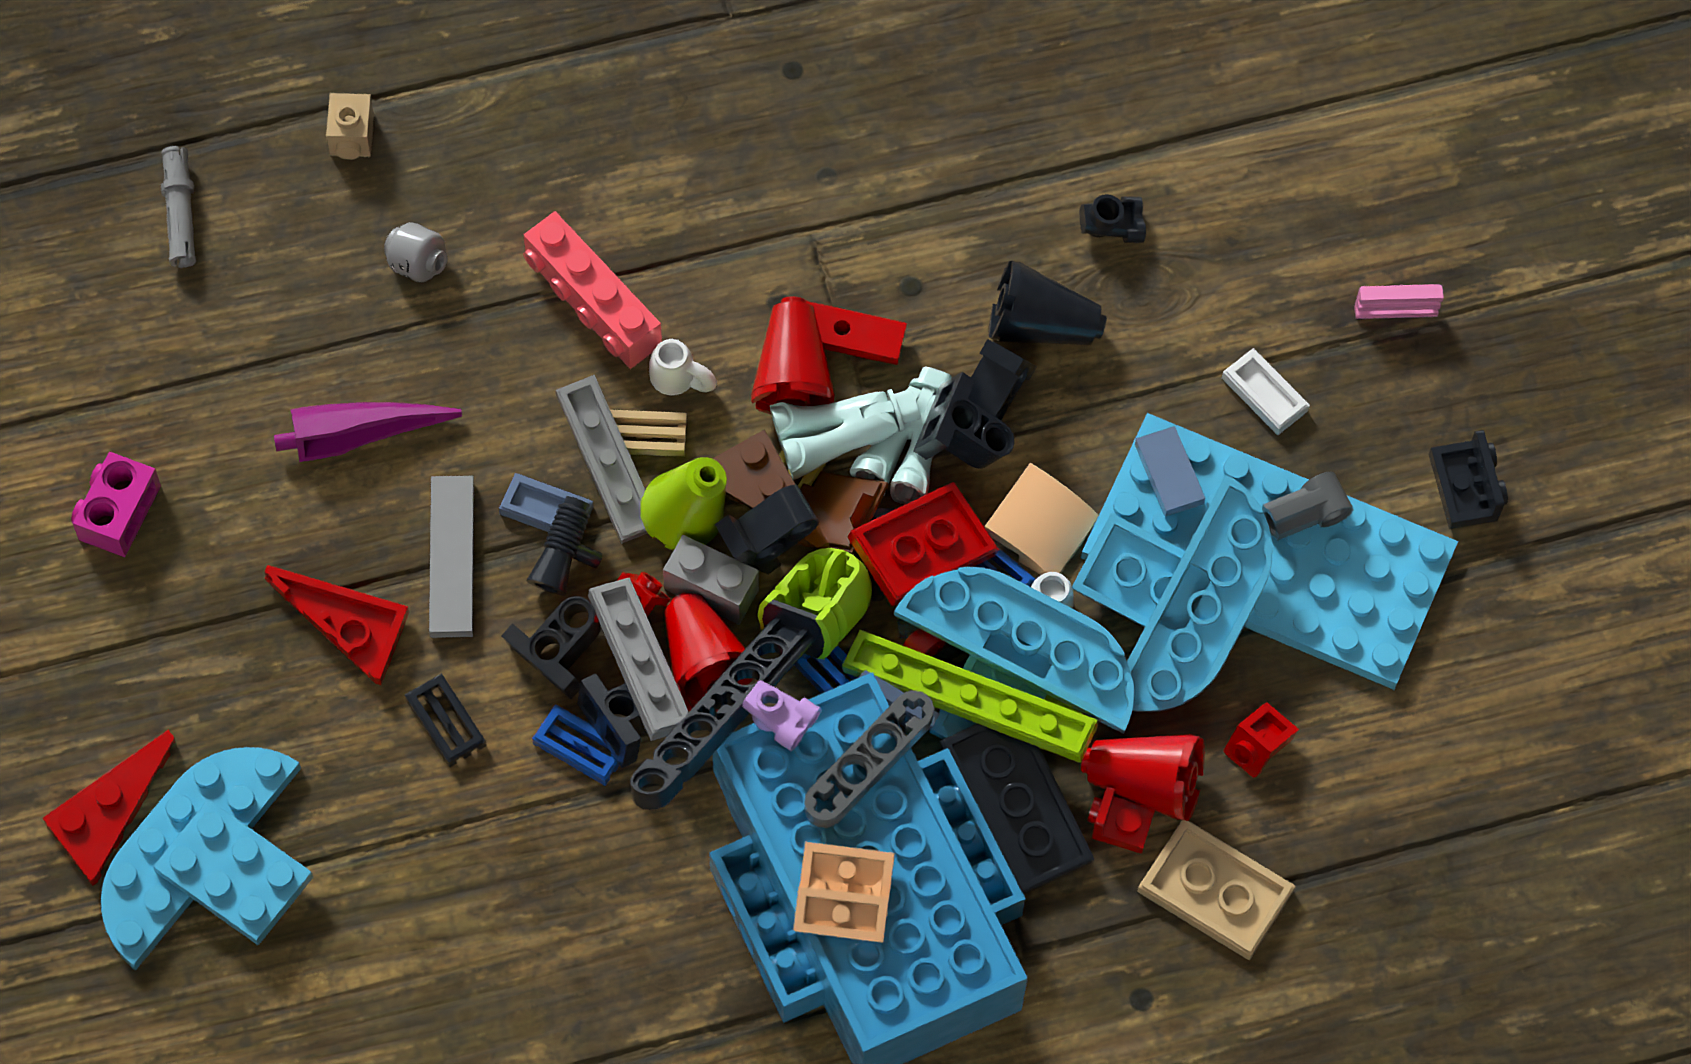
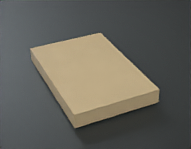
[1137,820,1296,960]

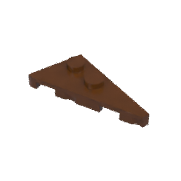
[712,429,831,549]

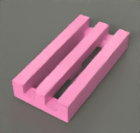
[1355,284,1443,319]

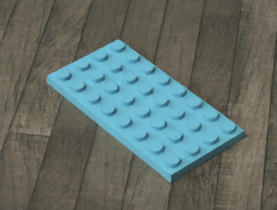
[1081,413,1458,690]

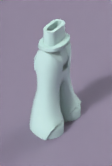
[850,367,953,505]
[769,389,921,480]

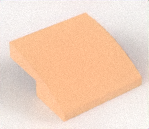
[985,463,1099,575]
[793,842,895,943]

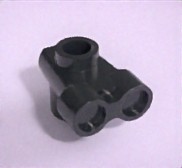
[1079,194,1146,243]

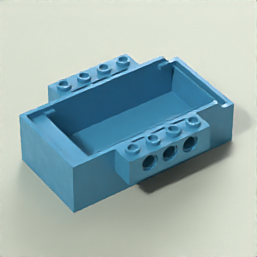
[709,672,1027,1064]

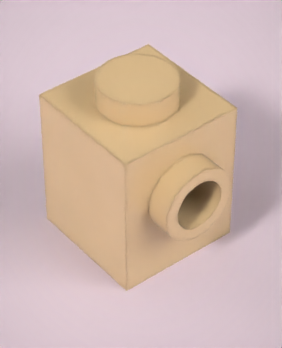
[326,93,374,159]

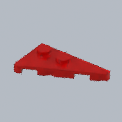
[264,565,409,686]
[42,730,175,886]

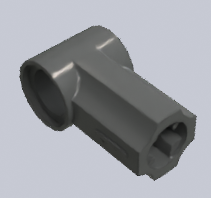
[1262,471,1354,541]

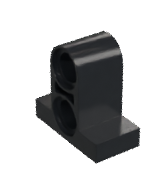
[968,339,1037,420]
[913,372,1015,469]
[715,485,819,575]
[501,596,601,699]
[577,674,678,768]

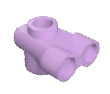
[742,680,821,751]

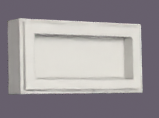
[1222,348,1310,435]

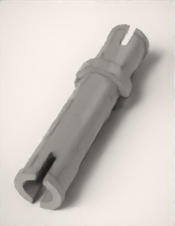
[161,146,196,268]

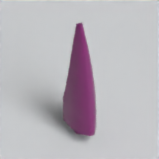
[274,402,462,462]

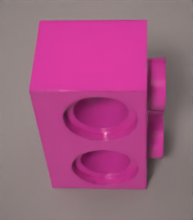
[71,451,161,557]

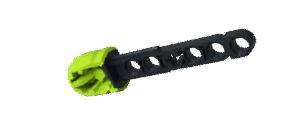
[631,548,872,810]

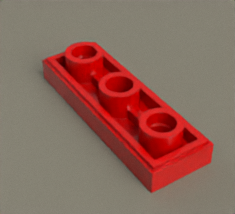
[806,301,907,365]

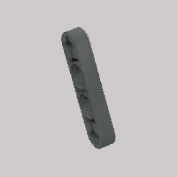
[804,690,934,828]

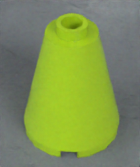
[640,457,727,551]

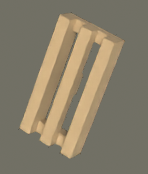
[610,410,687,457]

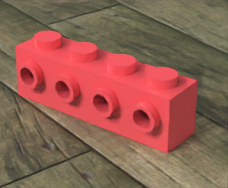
[523,211,662,369]

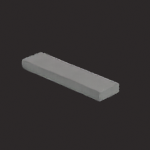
[556,375,647,544]
[429,476,474,638]
[588,577,689,741]

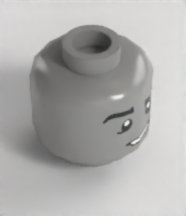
[384,222,447,282]

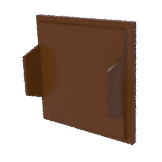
[795,472,889,555]

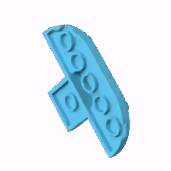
[1072,474,1273,712]
[894,567,1134,739]
[101,747,313,970]

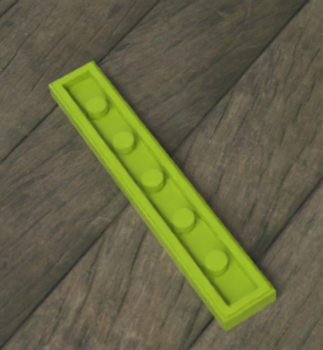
[842,630,1098,763]

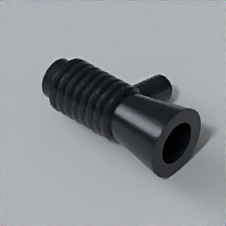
[526,496,602,596]

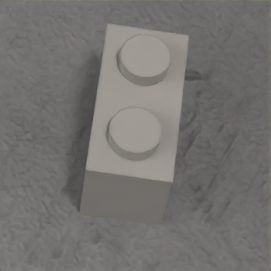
[663,535,759,625]

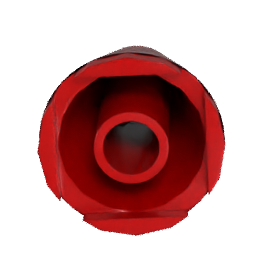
[751,297,835,414]
[665,593,753,712]
[1081,734,1205,821]

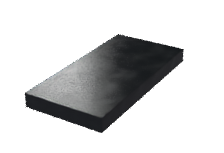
[940,723,1095,895]

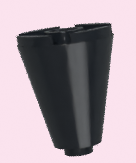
[988,260,1107,345]

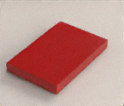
[847,482,999,607]

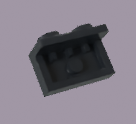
[1429,430,1508,529]

